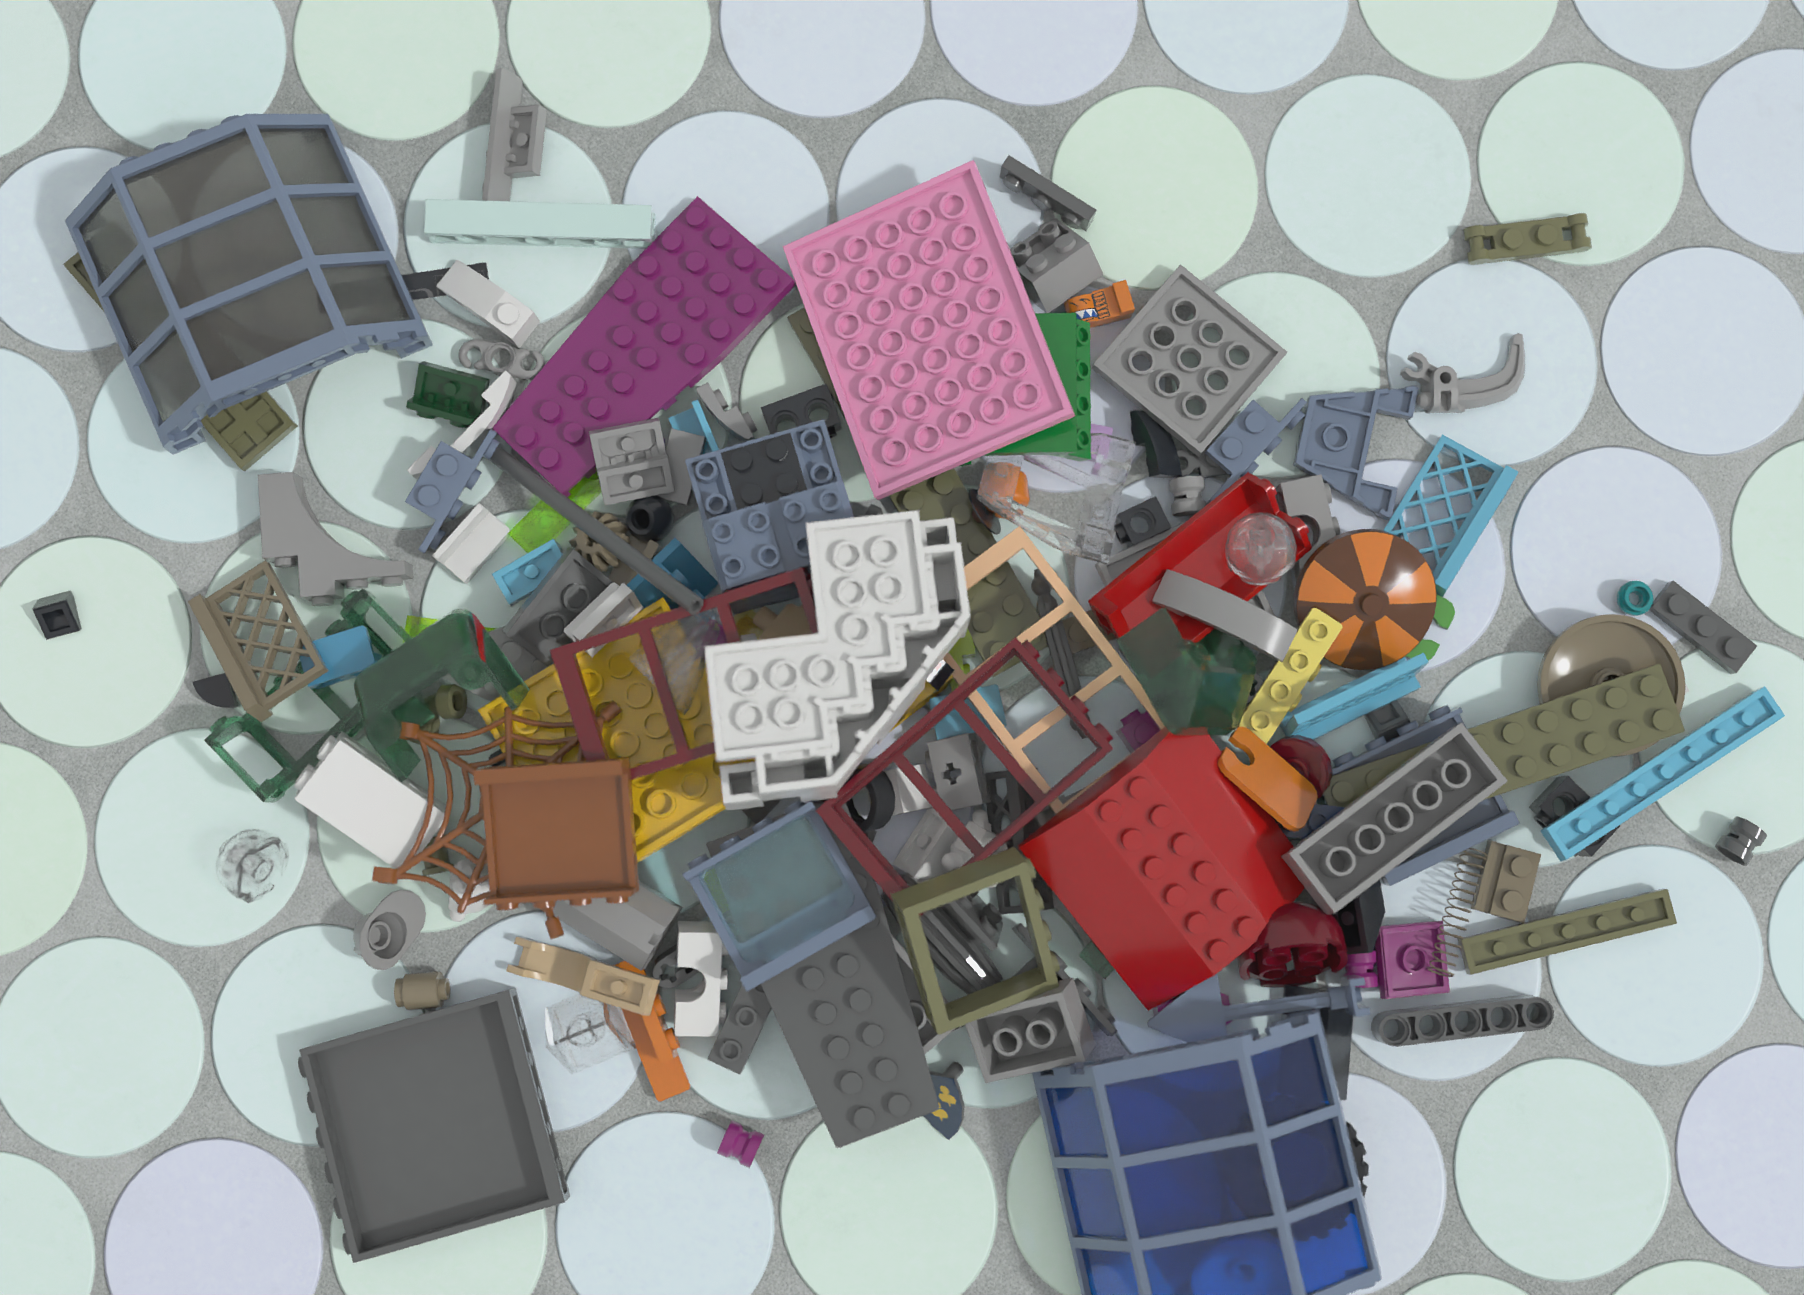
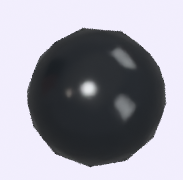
[625,495,674,542]

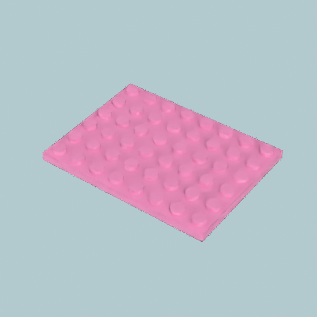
[783,160,1075,500]

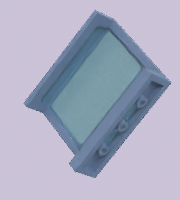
[682,800,877,991]

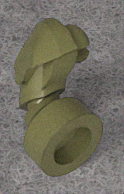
[407,684,467,745]

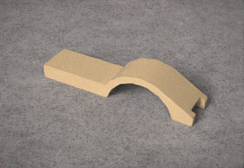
[506,937,660,1016]

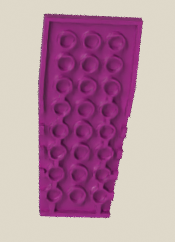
[493,196,796,497]

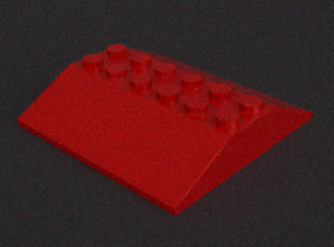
[1017,709,1305,1011]

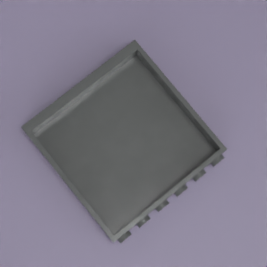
[298,988,570,1263]

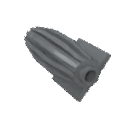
[881,872,1003,995]

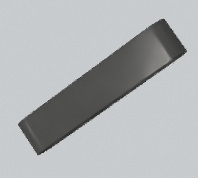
[1371,995,1554,1047]

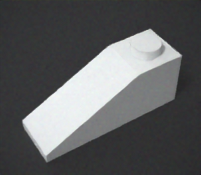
[436,259,540,349]

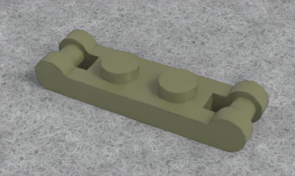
[1464,213,1592,265]

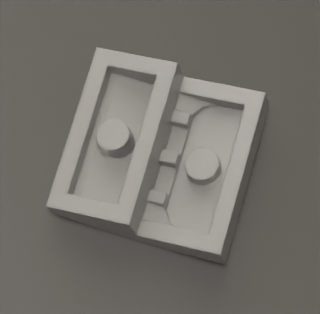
[589,418,674,505]

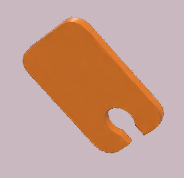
[1218,727,1318,832]

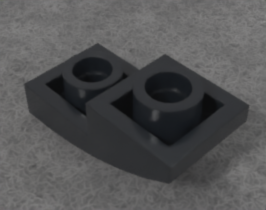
[1130,410,1182,478]

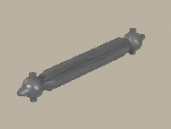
[1031,569,1091,739]

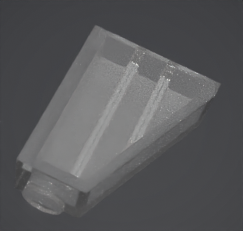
[628,609,720,715]

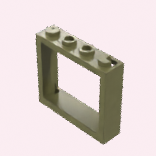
[891,847,1060,1035]

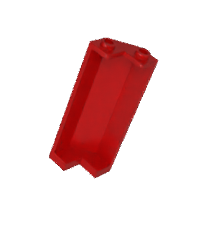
[1088,472,1312,679]

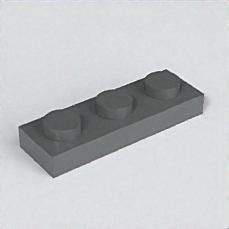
[1000,155,1096,231]
[1649,581,1757,674]

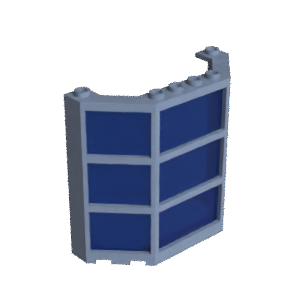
[1032,1008,1382,1295]

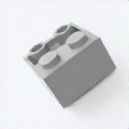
[1010,218,1103,313]

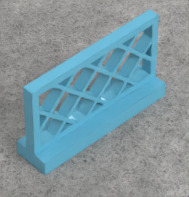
[1383,434,1519,597]
[1280,653,1429,740]

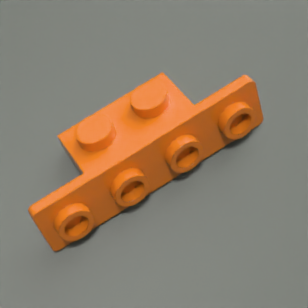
[613,961,691,1102]

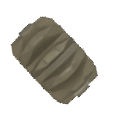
[568,511,631,572]

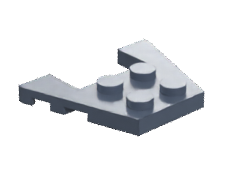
[1293,386,1419,520]

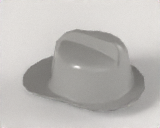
[353,890,426,970]

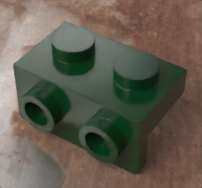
[406,361,490,428]

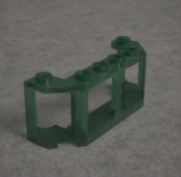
[204,588,429,803]

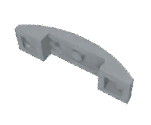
[1152,569,1298,662]

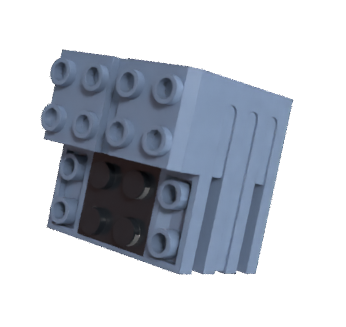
[685,419,854,615]

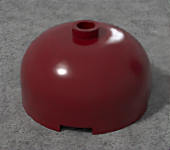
[1237,902,1348,988]

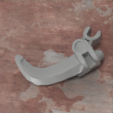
[1400,333,1525,413]

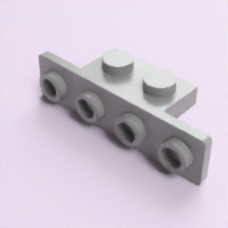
[482,68,547,201]

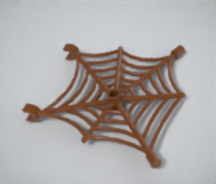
[372,700,622,939]

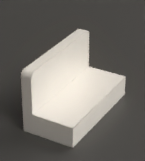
[432,503,513,584]
[564,582,643,657]
[892,807,957,883]

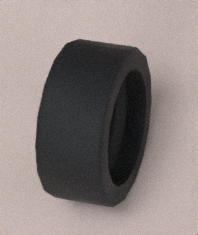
[839,764,895,832]

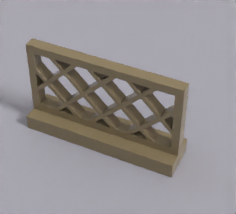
[188,560,329,722]

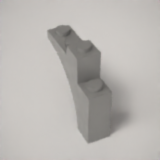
[258,472,413,606]

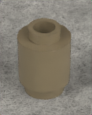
[394,971,450,1010]

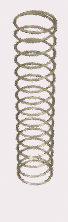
[1428,848,1487,977]

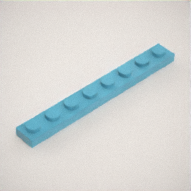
[1540,686,1785,862]

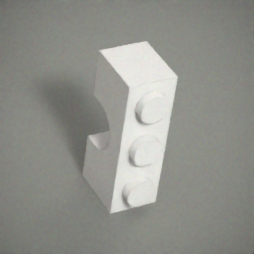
[674,921,728,1037]

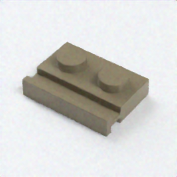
[1470,840,1541,923]

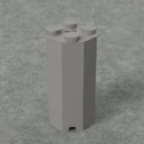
[553,880,683,971]

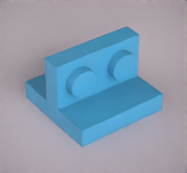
[626,537,719,628]

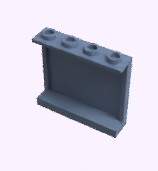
[1332,705,1520,886]

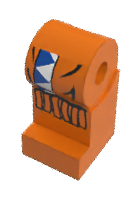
[1064,280,1135,328]

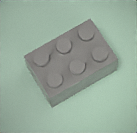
[965,978,1096,1083]

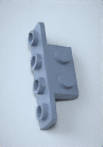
[1205,398,1307,505]
[405,429,500,554]

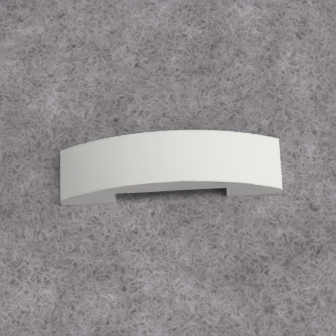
[407,370,517,480]

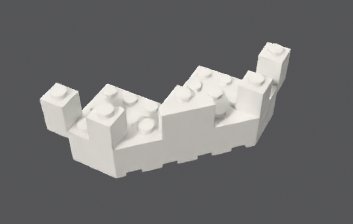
[705,510,970,811]

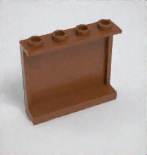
[473,757,639,910]

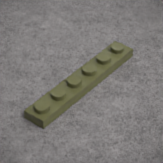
[1458,888,1677,975]

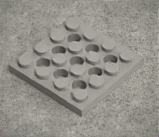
[1092,264,1287,457]

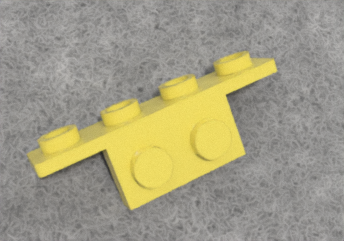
[1236,608,1342,744]

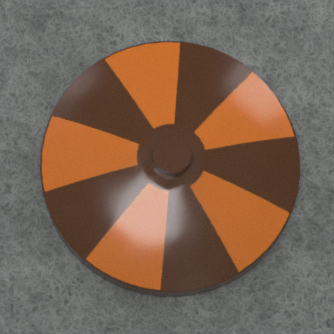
[1293,529,1437,670]

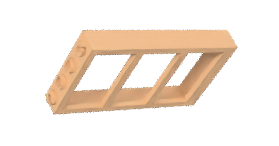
[943,526,1170,815]

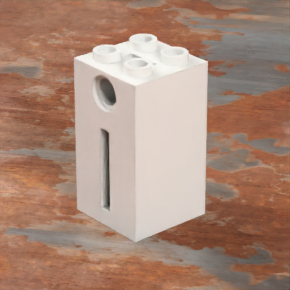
[294,732,446,873]

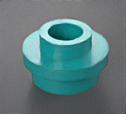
[1617,581,1653,616]

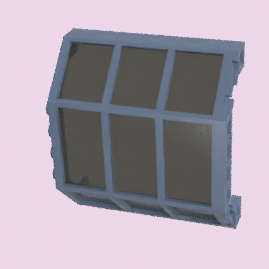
[65,114,433,455]

